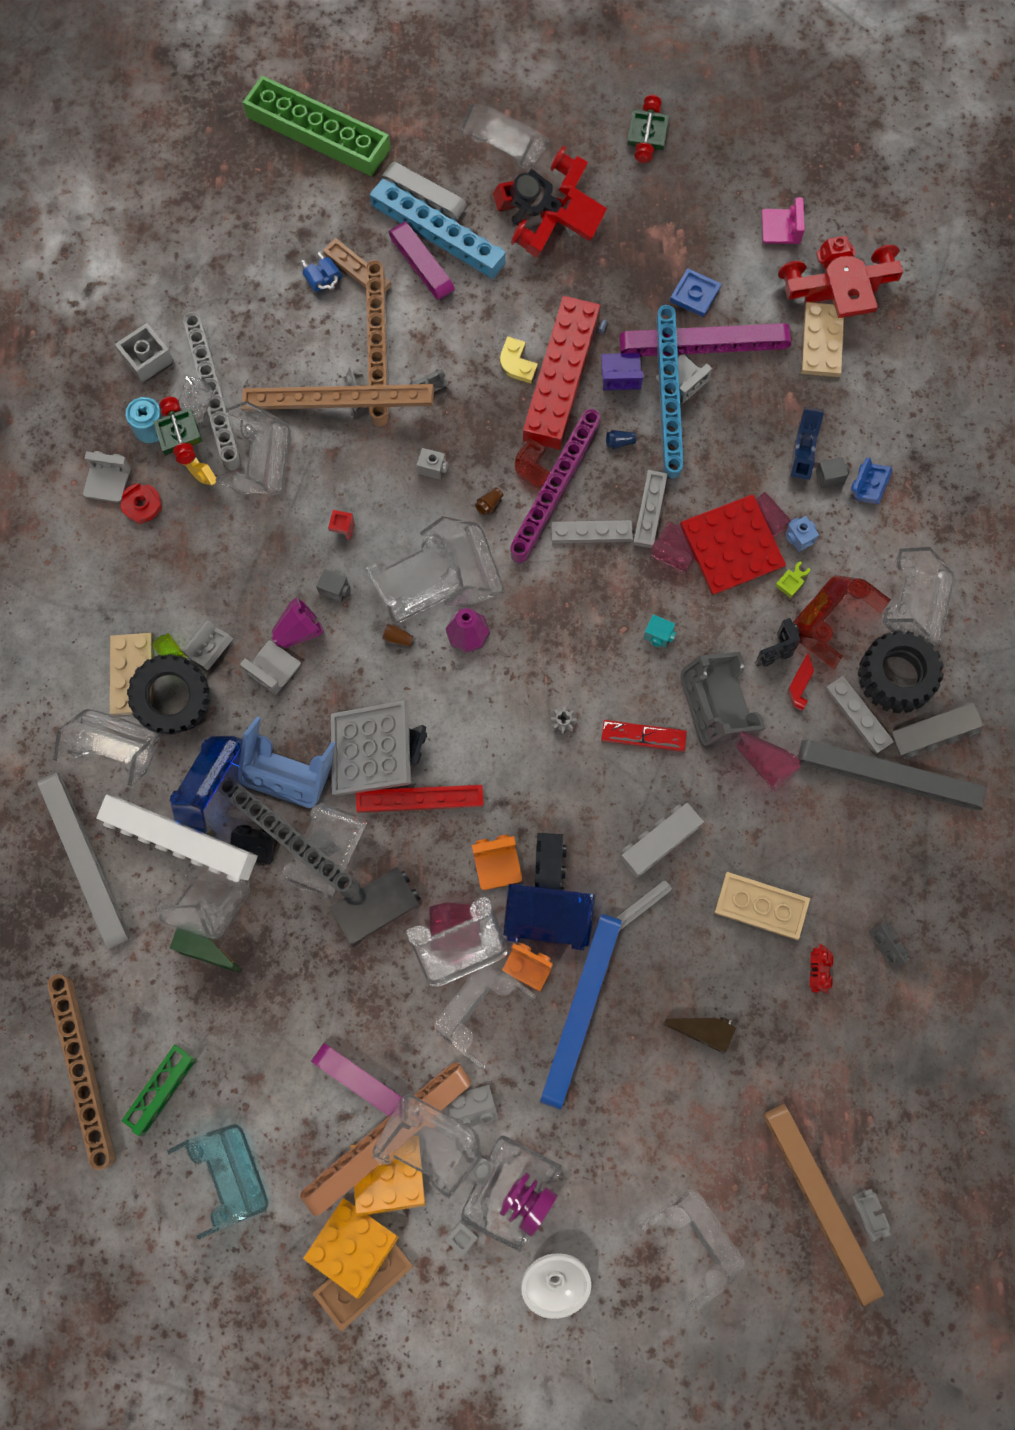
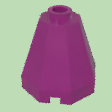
[271,597,324,648]
[445,608,490,653]

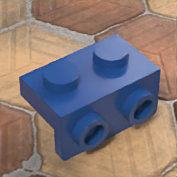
[851,457,893,504]

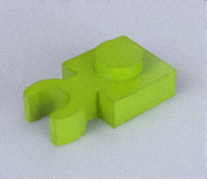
[775,561,811,598]

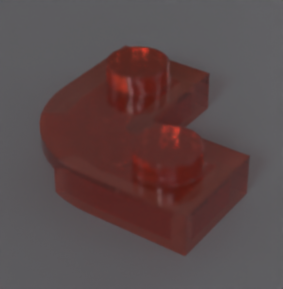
[515,438,550,491]

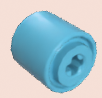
[125,397,164,443]

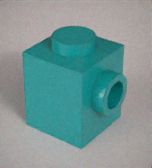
[643,614,677,648]

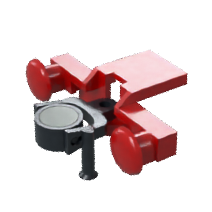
[510,146,607,258]

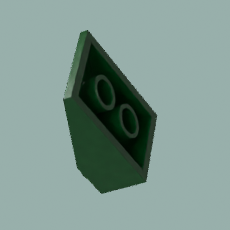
[169,921,241,973]

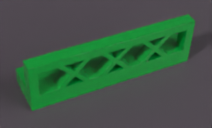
[121,1044,197,1136]

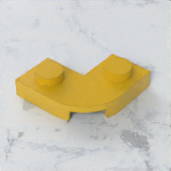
[183,457,218,485]

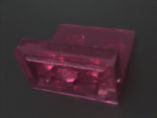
[650,522,694,573]

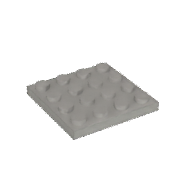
[331,700,411,796]

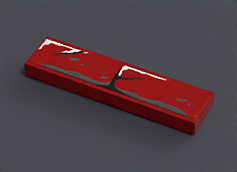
[601,720,687,752]

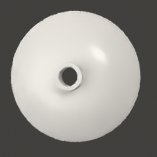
[521,1254,591,1318]

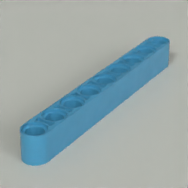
[656,305,683,479]

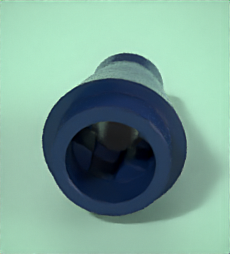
[606,430,636,449]

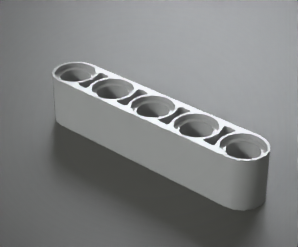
[381,162,467,222]

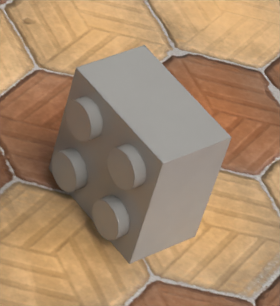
[115,323,174,383]

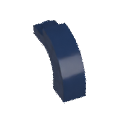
[790,406,824,480]

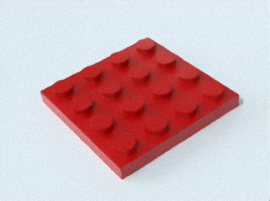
[679,494,786,596]

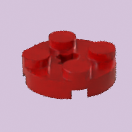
[120,483,162,524]

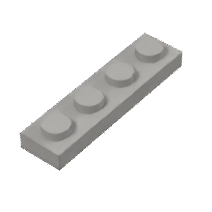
[633,470,668,549]
[552,520,632,543]
[825,676,894,755]

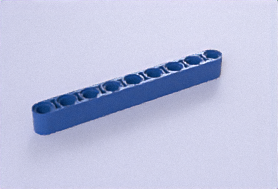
[540,913,622,1110]

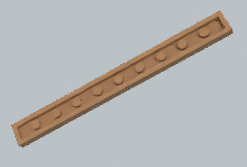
[241,384,434,410]

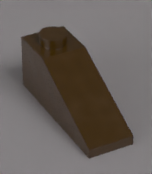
[663,1017,736,1054]

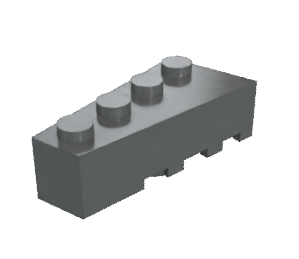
[892,702,984,760]

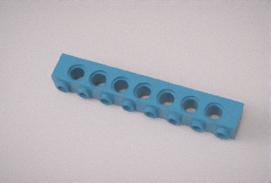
[370,179,506,279]

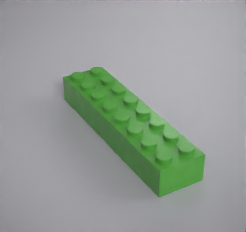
[243,75,391,177]

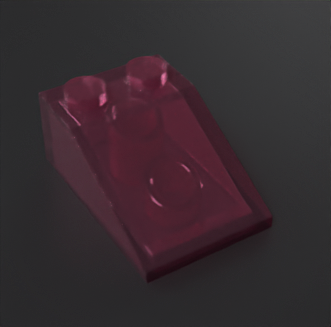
[733,731,801,792]

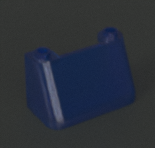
[503,883,596,950]

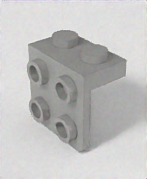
[83,451,131,503]

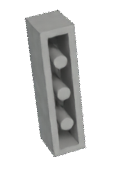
[620,803,704,879]

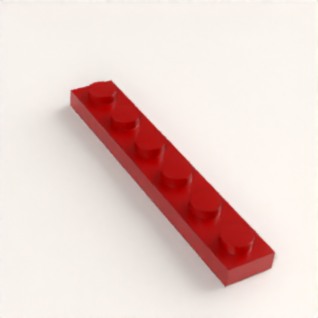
[356,785,484,813]

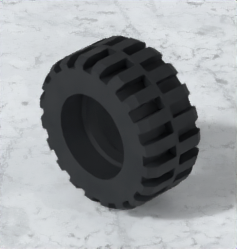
[858,630,944,714]
[127,654,210,735]

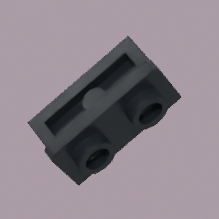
[230,825,276,864]

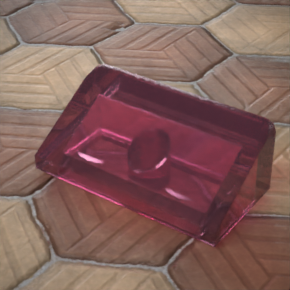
[756,492,791,537]

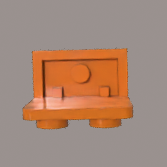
[472,834,522,891]

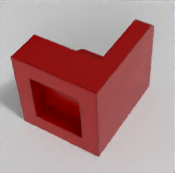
[328,510,355,540]

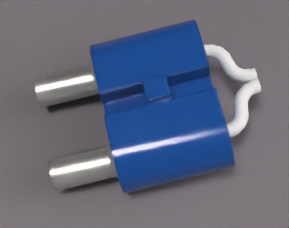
[300,252,342,292]

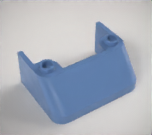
[238,717,336,808]

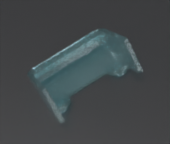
[167,1124,268,1240]

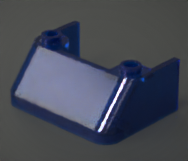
[169,735,242,834]

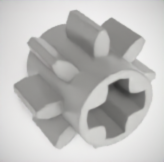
[550,707,577,734]

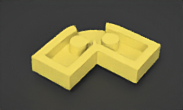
[500,336,538,384]

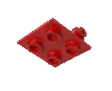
[809,944,834,994]

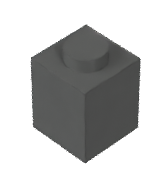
[816,457,849,488]
[316,569,350,602]

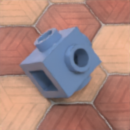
[785,516,819,552]

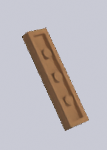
[323,238,391,291]

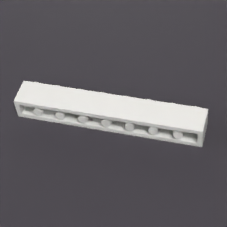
[97,795,258,882]

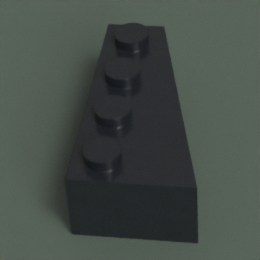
[533,833,566,927]

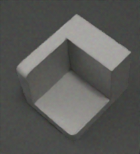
[445,1222,479,1257]

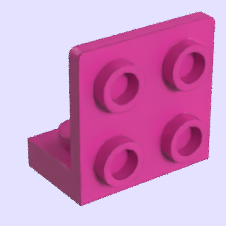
[762,198,805,244]

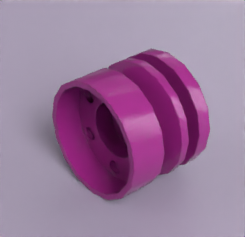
[499,1172,558,1237]

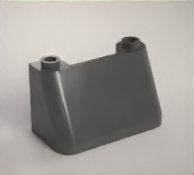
[680,652,766,746]

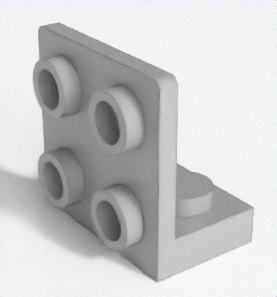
[656,354,713,404]
[240,641,301,695]

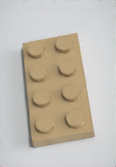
[801,302,844,377]
[110,633,153,716]
[714,872,810,941]

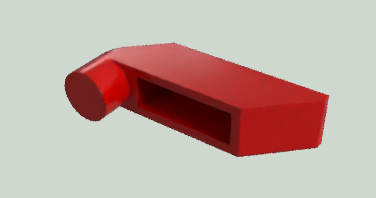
[787,654,814,711]

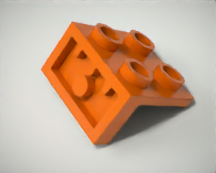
[501,942,553,992]

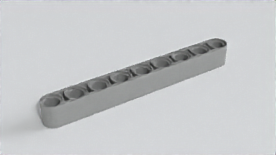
[183,312,241,470]
[37,772,130,949]

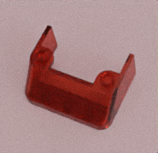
[793,575,891,669]

